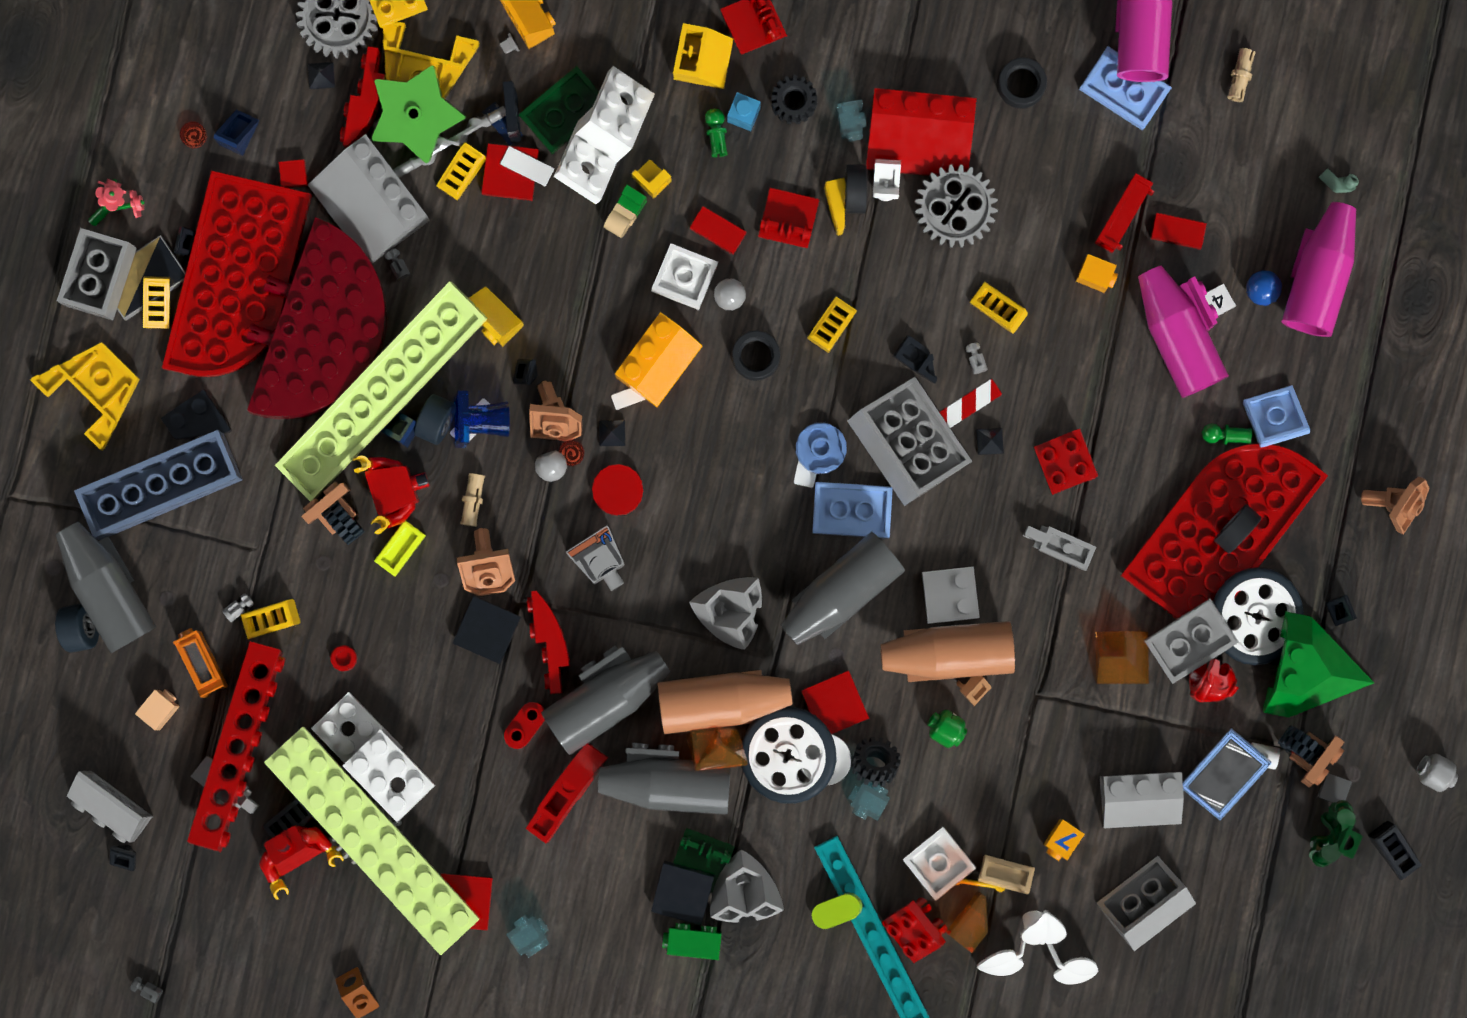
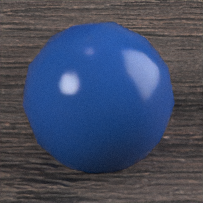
[1246,270,1282,306]

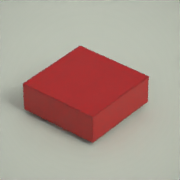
[279,159,308,188]

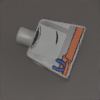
[566,526,625,591]

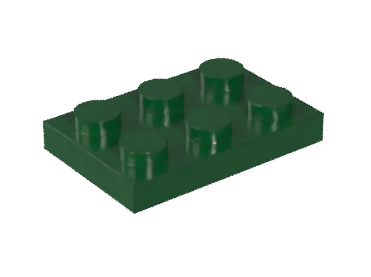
[518,66,599,154]

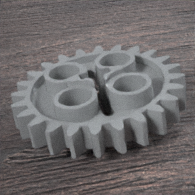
[296,0,378,59]
[915,165,998,248]

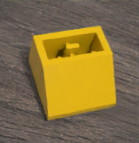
[673,23,733,89]
[469,286,524,347]

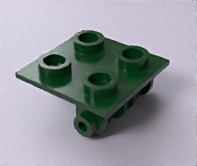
[673,828,735,893]

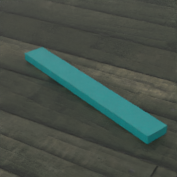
[814,836,929,1018]

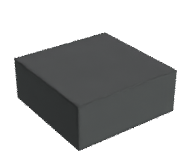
[1317,773,1352,803]

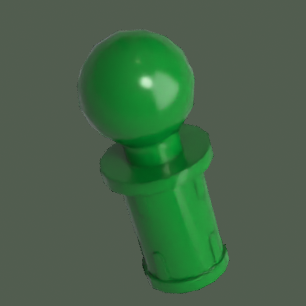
[705,108,728,157]
[1202,423,1252,445]

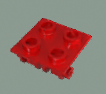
[720,0,787,55]
[758,188,820,249]
[1034,428,1098,495]

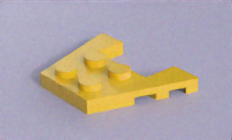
[382,21,480,99]
[30,343,140,451]

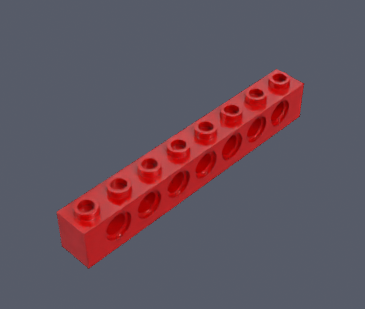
[187,641,285,852]

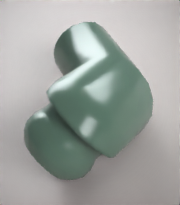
[1319,168,1359,193]

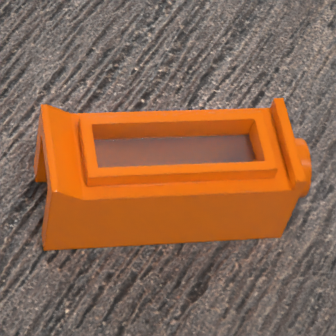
[173,628,228,698]

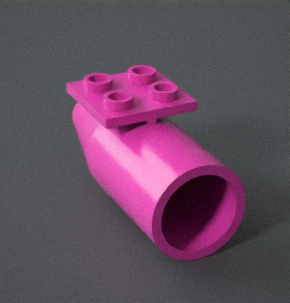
[1115,0,1172,82]
[1281,202,1356,337]
[1138,265,1229,398]

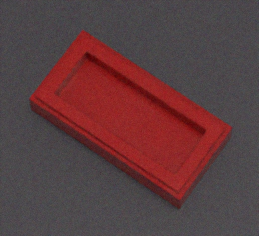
[690,206,747,255]
[1150,213,1207,249]

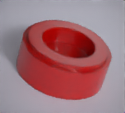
[330,645,357,671]

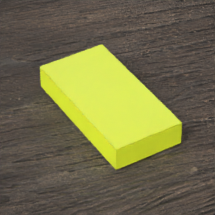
[374,521,426,577]

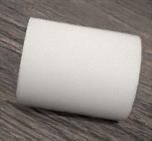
[1251,742,1280,770]

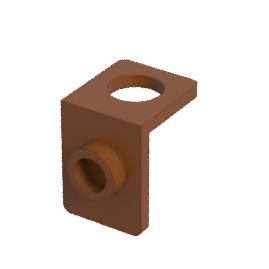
[335,967,379,1018]

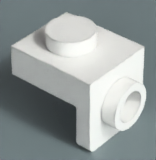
[873,159,901,201]

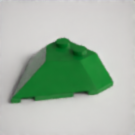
[1263,611,1374,718]

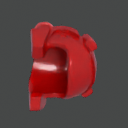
[1189,659,1239,702]

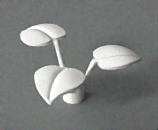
[976,910,1099,984]

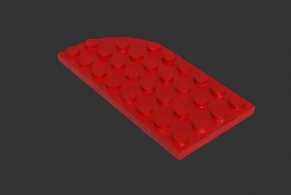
[162,171,312,377]
[1120,444,1328,619]

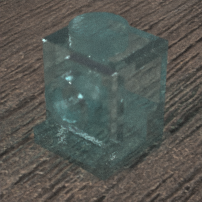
[836,99,866,141]

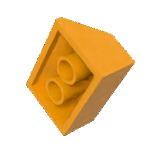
[500,0,556,49]
[615,312,702,407]

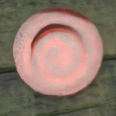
[180,122,207,148]
[559,440,585,467]

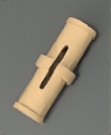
[1227,48,1256,102]
[460,473,485,527]

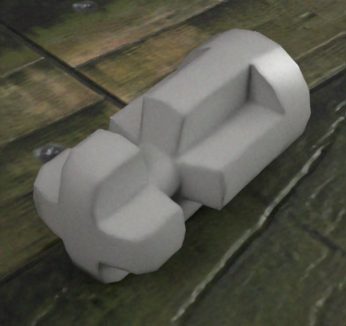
[966,342,988,374]
[222,594,254,622]

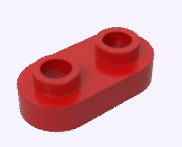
[504,702,545,749]

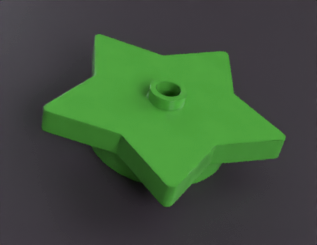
[372,66,466,163]

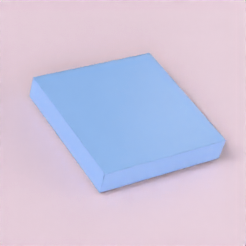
[1243,385,1310,448]

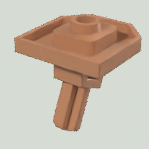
[529,381,582,441]
[1361,477,1429,535]
[457,528,515,596]

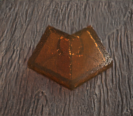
[1096,631,1149,684]
[687,727,747,771]
[946,891,988,953]

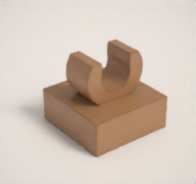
[956,676,992,706]

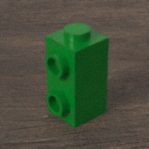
[662,923,722,960]

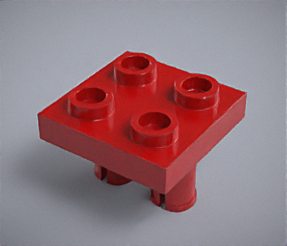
[881,898,947,963]

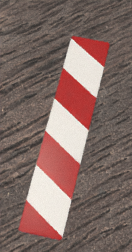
[939,379,1002,428]

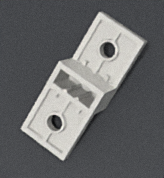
[554,66,655,204]
[311,692,435,822]

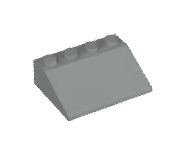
[308,134,430,264]
[847,377,972,506]

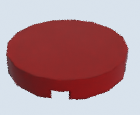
[592,464,644,516]

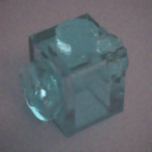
[848,782,890,821]
[506,915,549,958]

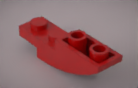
[340,47,386,149]
[527,591,571,694]
[525,743,608,844]

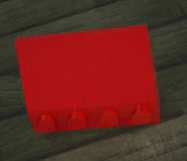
[866,88,977,177]

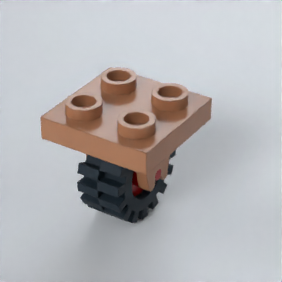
[302,482,365,545]
[1278,725,1345,787]

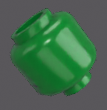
[927,709,967,748]

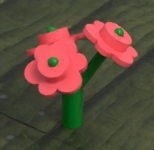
[88,178,144,226]

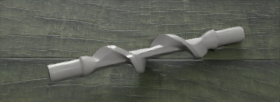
[393,106,506,178]

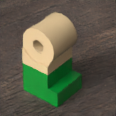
[604,185,647,238]

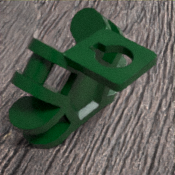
[1309,800,1363,867]

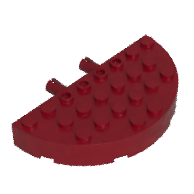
[247,217,387,419]

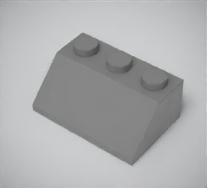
[67,771,153,843]
[1100,772,1184,828]
[1097,856,1196,951]

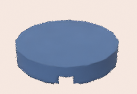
[796,423,847,474]

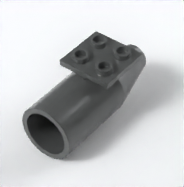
[56,522,156,653]
[781,532,905,645]
[541,646,671,755]
[598,743,731,815]

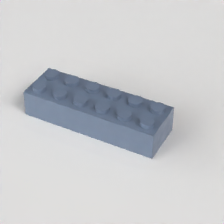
[74,430,243,540]

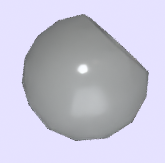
[714,279,746,310]
[535,450,567,482]

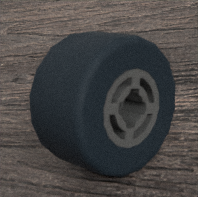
[414,394,456,445]
[55,604,99,653]

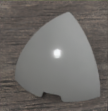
[689,577,762,650]
[710,850,784,922]

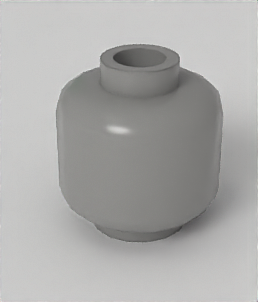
[1417,753,1458,792]

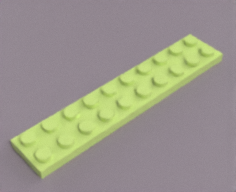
[275,282,488,502]
[264,727,480,955]

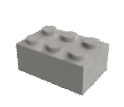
[57,228,137,320]

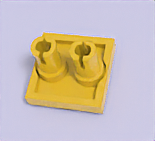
[369,0,428,28]

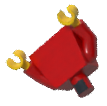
[352,455,430,534]
[259,825,344,900]

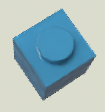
[727,92,761,131]

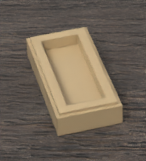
[978,855,1035,894]

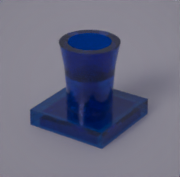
[454,391,510,448]

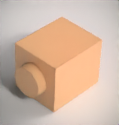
[135,689,180,730]

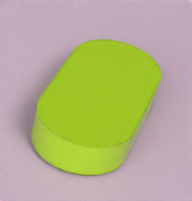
[812,893,862,929]

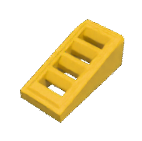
[436,142,486,201]
[824,178,846,235]
[143,276,170,329]
[970,282,1028,334]
[808,297,857,353]
[241,599,301,639]

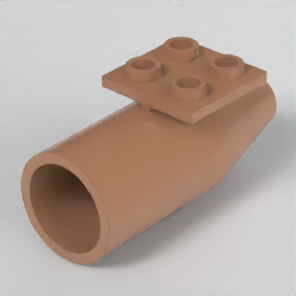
[880,621,1015,682]
[658,670,792,734]

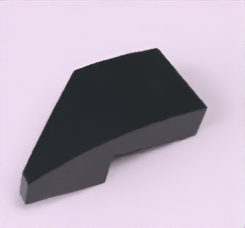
[892,335,937,384]

